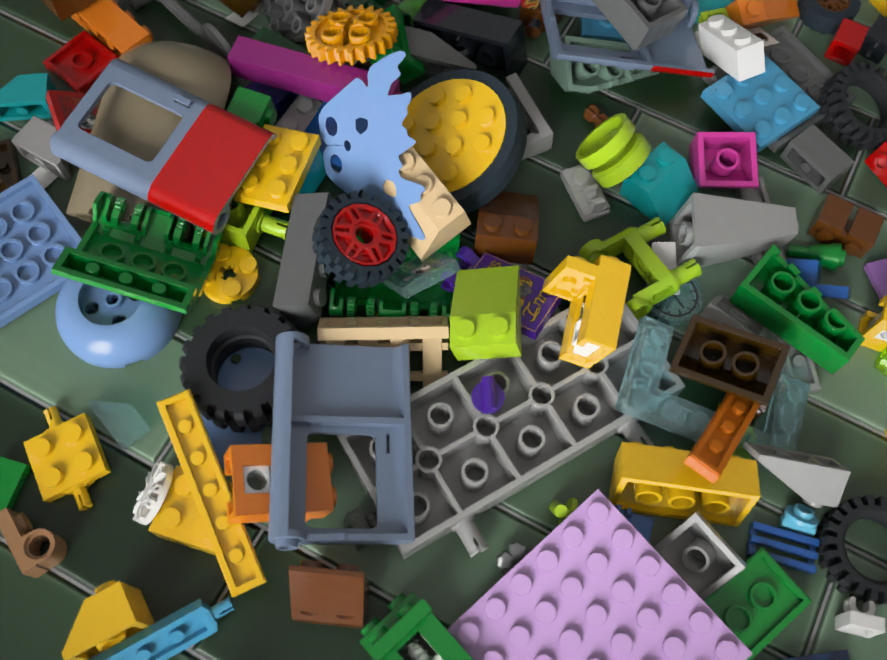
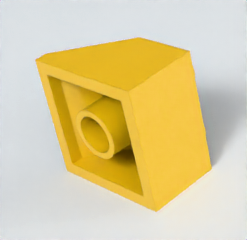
[61,580,154,660]

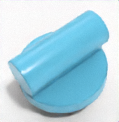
[778,503,819,537]

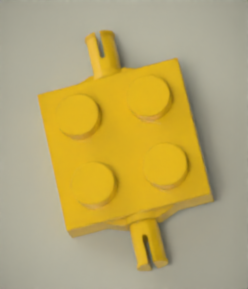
[23,406,111,511]

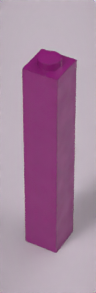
[227,36,403,102]

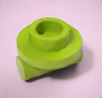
[549,497,578,526]

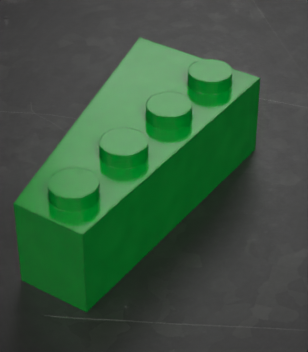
[729,244,865,375]

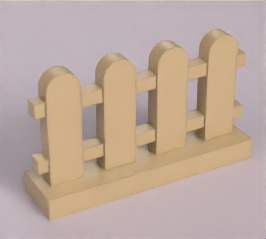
[317,316,449,388]

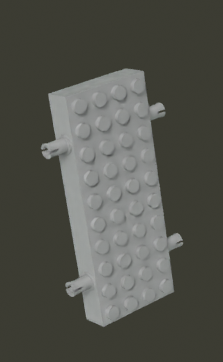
[337,303,685,560]

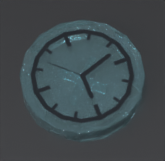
[644,278,704,326]

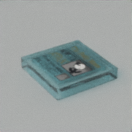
[383,251,460,298]

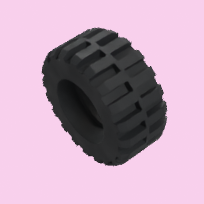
[179,304,299,433]

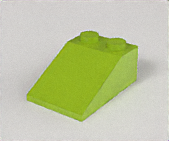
[450,265,522,361]

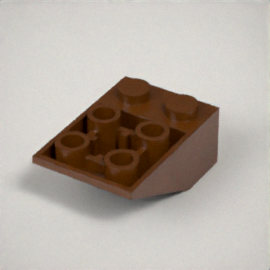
[288,560,370,629]

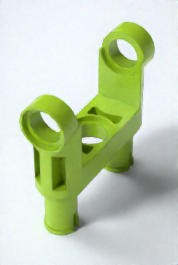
[579,217,702,320]

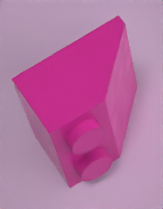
[689,132,759,189]

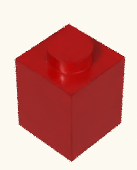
[823,17,869,66]

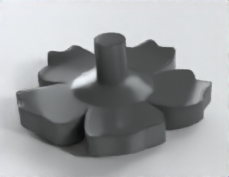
[496,540,534,576]

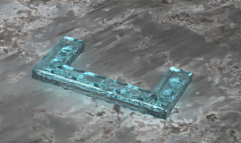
[615,316,811,471]

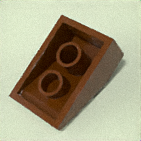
[474,191,539,265]

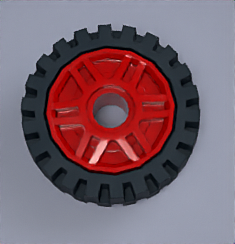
[312,191,409,288]

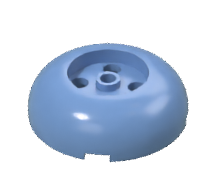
[55,278,183,369]

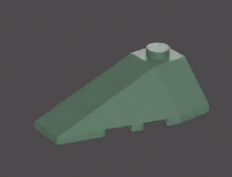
[549,35,660,94]

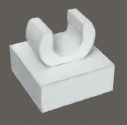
[834,596,885,638]

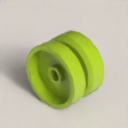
[576,113,651,188]

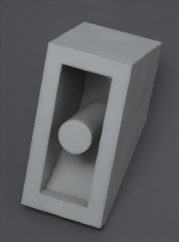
[11,116,71,182]

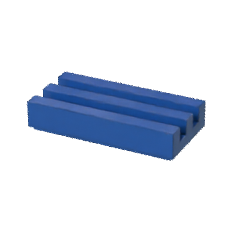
[745,521,820,574]

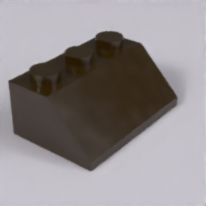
[669,314,791,407]

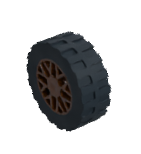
[797,0,861,35]

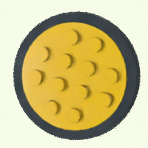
[402,69,527,214]

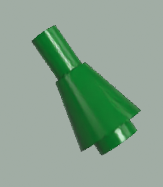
[786,243,846,272]

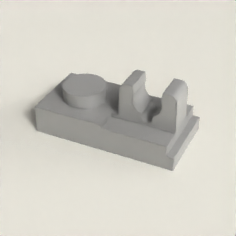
[560,164,610,222]

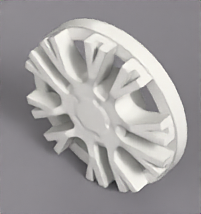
[133,461,174,525]

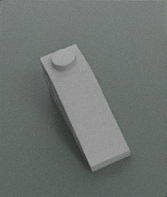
[743,441,851,508]

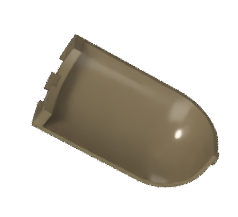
[66,41,231,240]

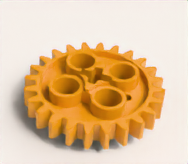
[304,5,398,66]

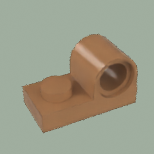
[0,507,68,579]

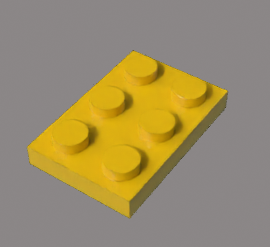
[232,124,321,213]

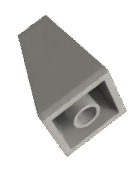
[670,192,799,267]

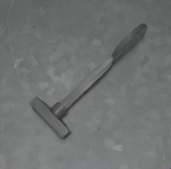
[128,0,233,75]

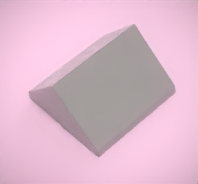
[653,511,747,600]

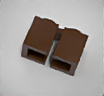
[806,193,885,259]

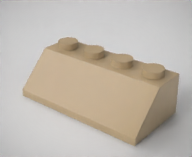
[383,147,471,262]

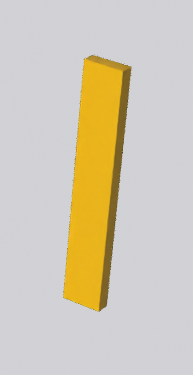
[156,389,267,597]

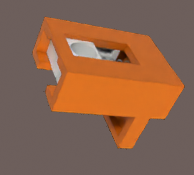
[224,442,337,524]

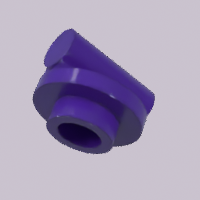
[471,376,505,414]

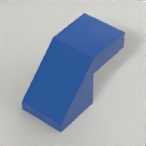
[786,258,851,300]

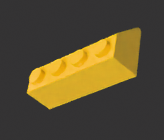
[608,441,761,527]

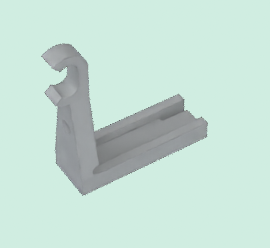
[506,73,553,160]

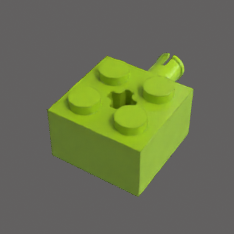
[193,199,289,253]

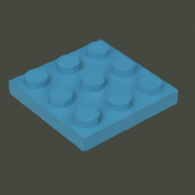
[700,54,820,153]

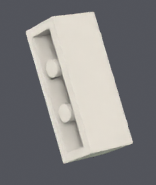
[698,15,765,82]

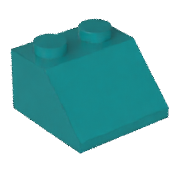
[619,141,699,225]

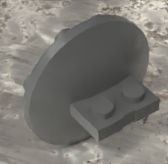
[262,0,345,44]

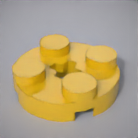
[203,243,260,304]

